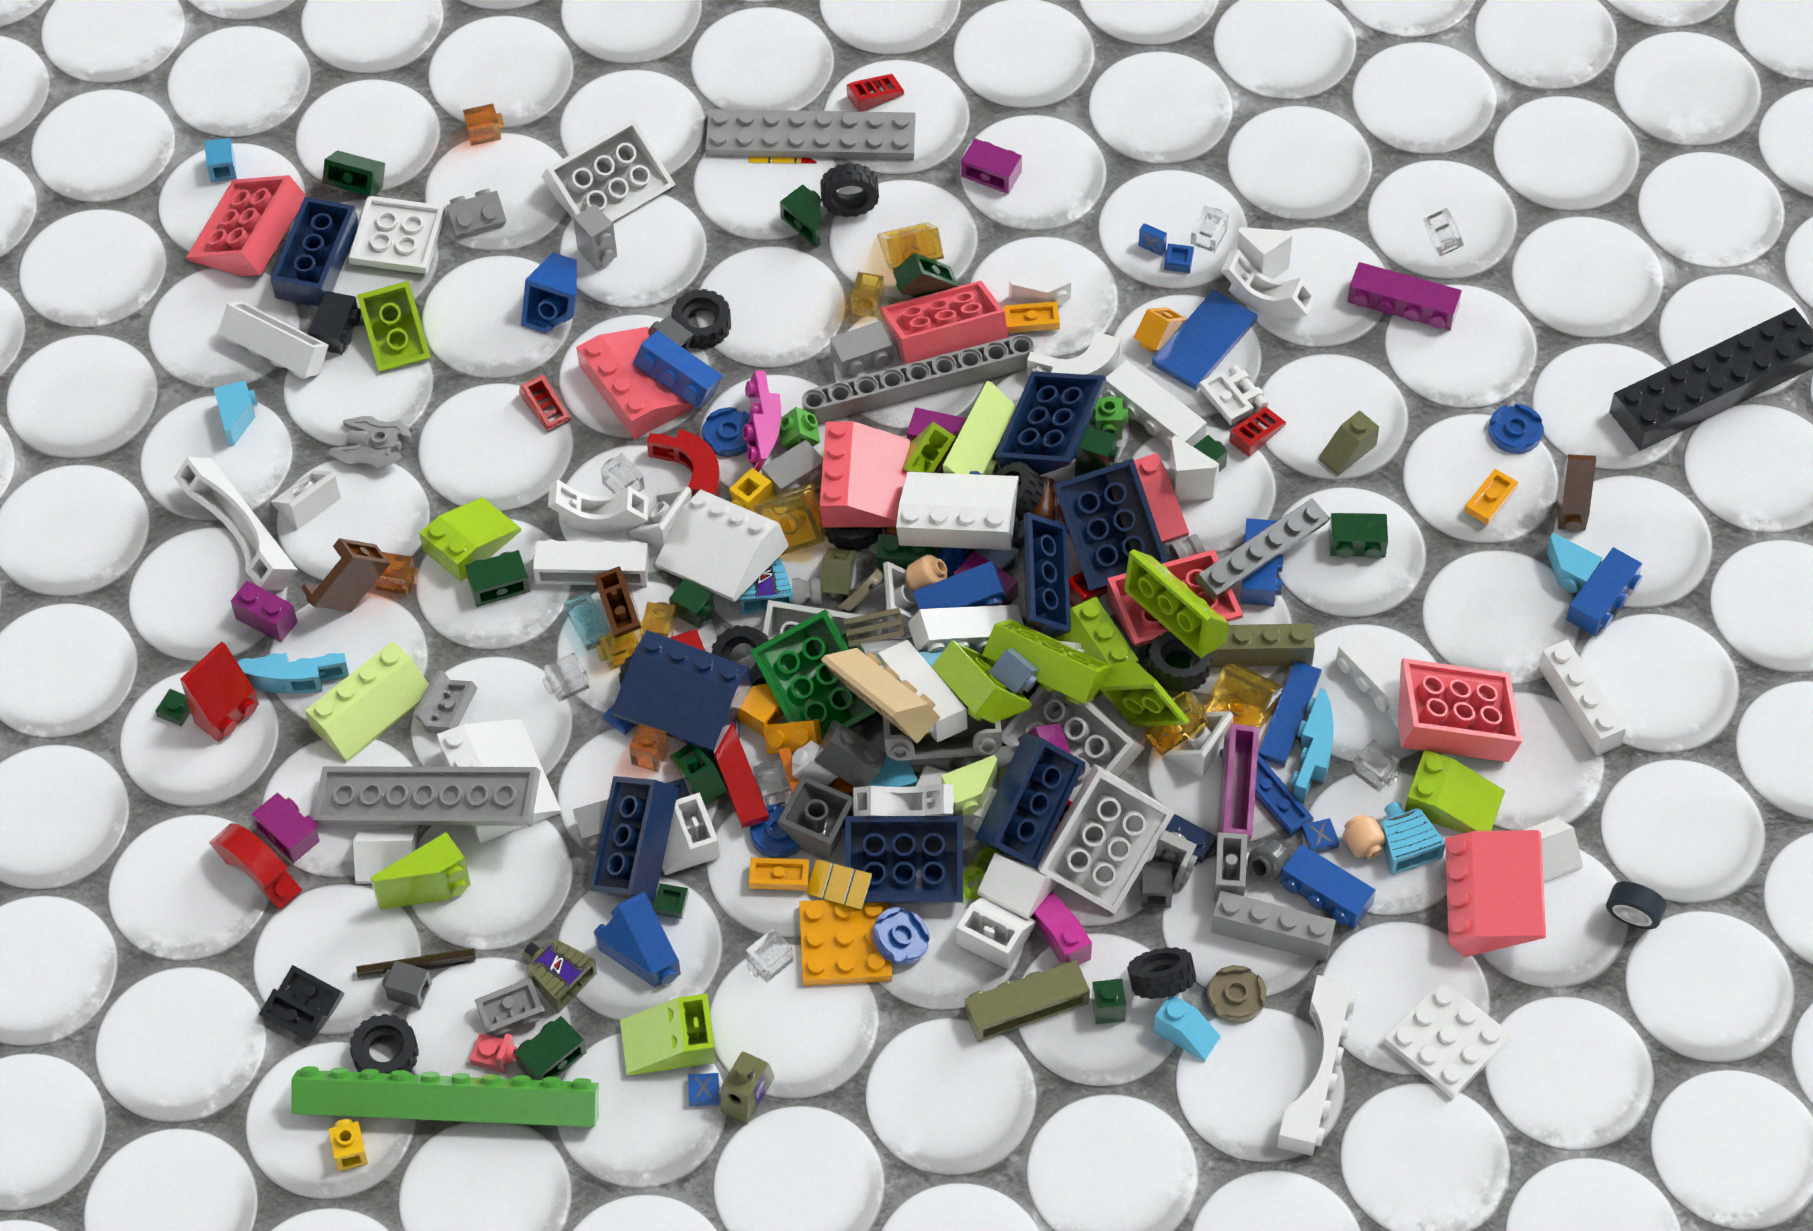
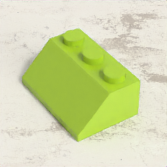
[1053,597,1139,699]
[932,640,1032,723]

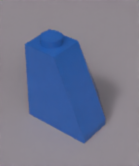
[521,252,577,333]
[594,892,681,988]

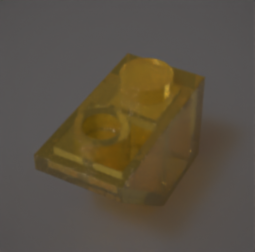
[1145,691,1209,756]

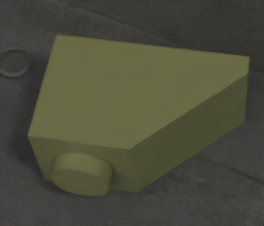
[1319,410,1379,476]
[821,548,856,598]

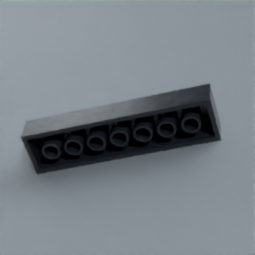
[1609,307,1813,451]

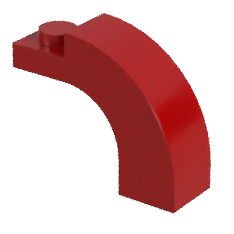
[647,429,721,497]
[209,823,302,909]

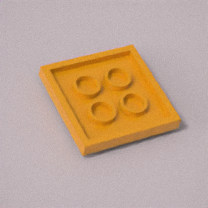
[799,900,892,986]

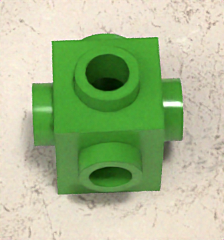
[1089,396,1128,439]
[779,407,820,450]

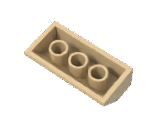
[821,648,941,743]

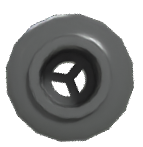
[1247,839,1291,882]

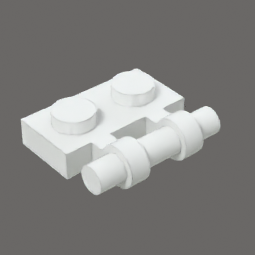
[1199,365,1269,426]

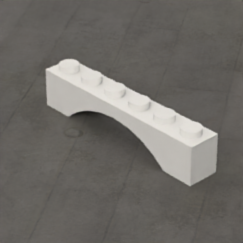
[174,457,298,590]
[1277,975,1356,1156]

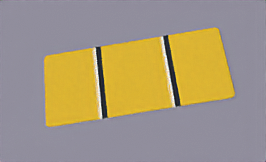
[806,859,872,909]

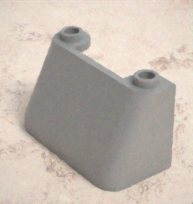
[882,713,1002,761]

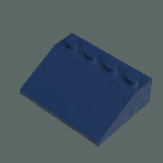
[995,371,1106,475]
[1053,458,1168,591]
[611,630,752,753]
[845,816,963,903]

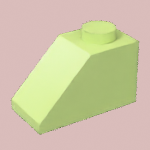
[941,755,997,816]

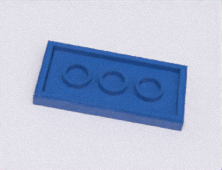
[1152,289,1258,391]

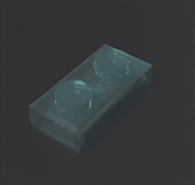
[563,592,613,651]

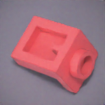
[469,1033,517,1073]

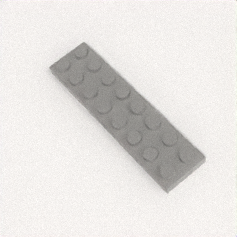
[706,109,916,160]
[313,766,541,826]

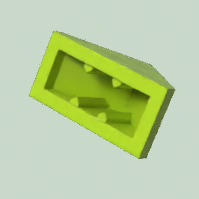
[903,422,956,473]

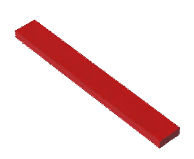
[670,629,769,828]

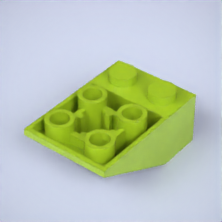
[620,993,717,1076]

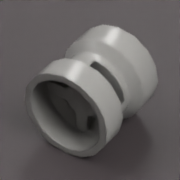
[1169,534,1205,561]
[791,576,822,605]

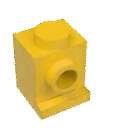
[729,468,776,512]
[328,1119,368,1171]

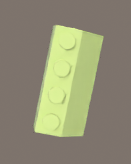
[943,381,1016,475]
[305,641,429,762]

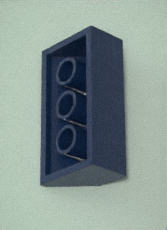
[1023,512,1071,638]
[975,733,1086,868]
[589,776,679,902]

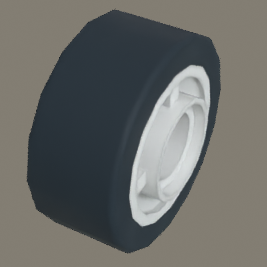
[1606,881,1667,930]

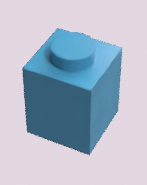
[204,138,237,182]

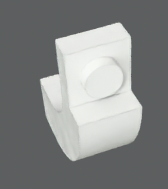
[1221,249,1317,318]
[1027,332,1121,377]
[548,480,649,532]
[853,784,954,816]

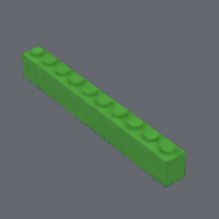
[291,1066,599,1127]

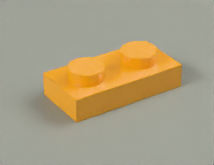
[1004,301,1060,333]
[1464,469,1518,525]
[763,719,822,754]
[749,858,809,891]

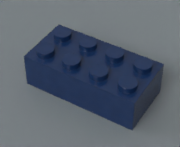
[271,196,359,307]

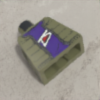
[523,939,597,1013]
[721,1051,775,1125]

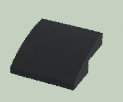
[259,965,345,1042]

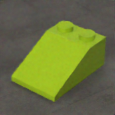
[357,281,431,372]
[419,497,521,582]
[1100,661,1189,727]
[1404,749,1505,833]
[370,832,471,909]

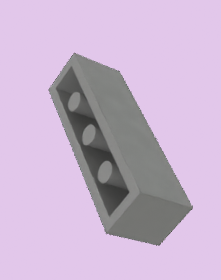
[1211,890,1336,962]

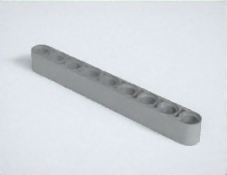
[802,335,1034,424]

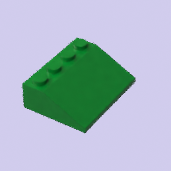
[750,609,879,741]

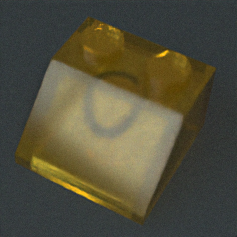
[877,222,944,270]
[754,482,825,556]
[1204,662,1284,733]

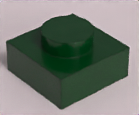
[155,689,191,727]
[653,883,689,919]

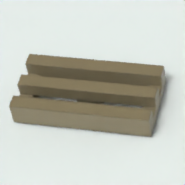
[843,608,905,648]

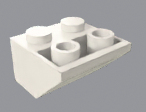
[662,792,720,875]
[956,897,1037,970]

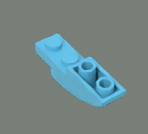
[237,653,349,694]
[1290,688,1334,803]

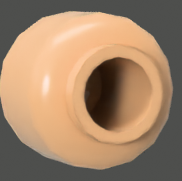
[905,555,947,592]
[1342,814,1386,859]

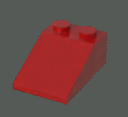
[180,641,259,742]

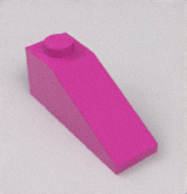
[1031,891,1092,965]

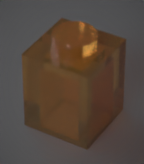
[463,103,504,146]
[375,552,418,595]
[629,724,669,772]

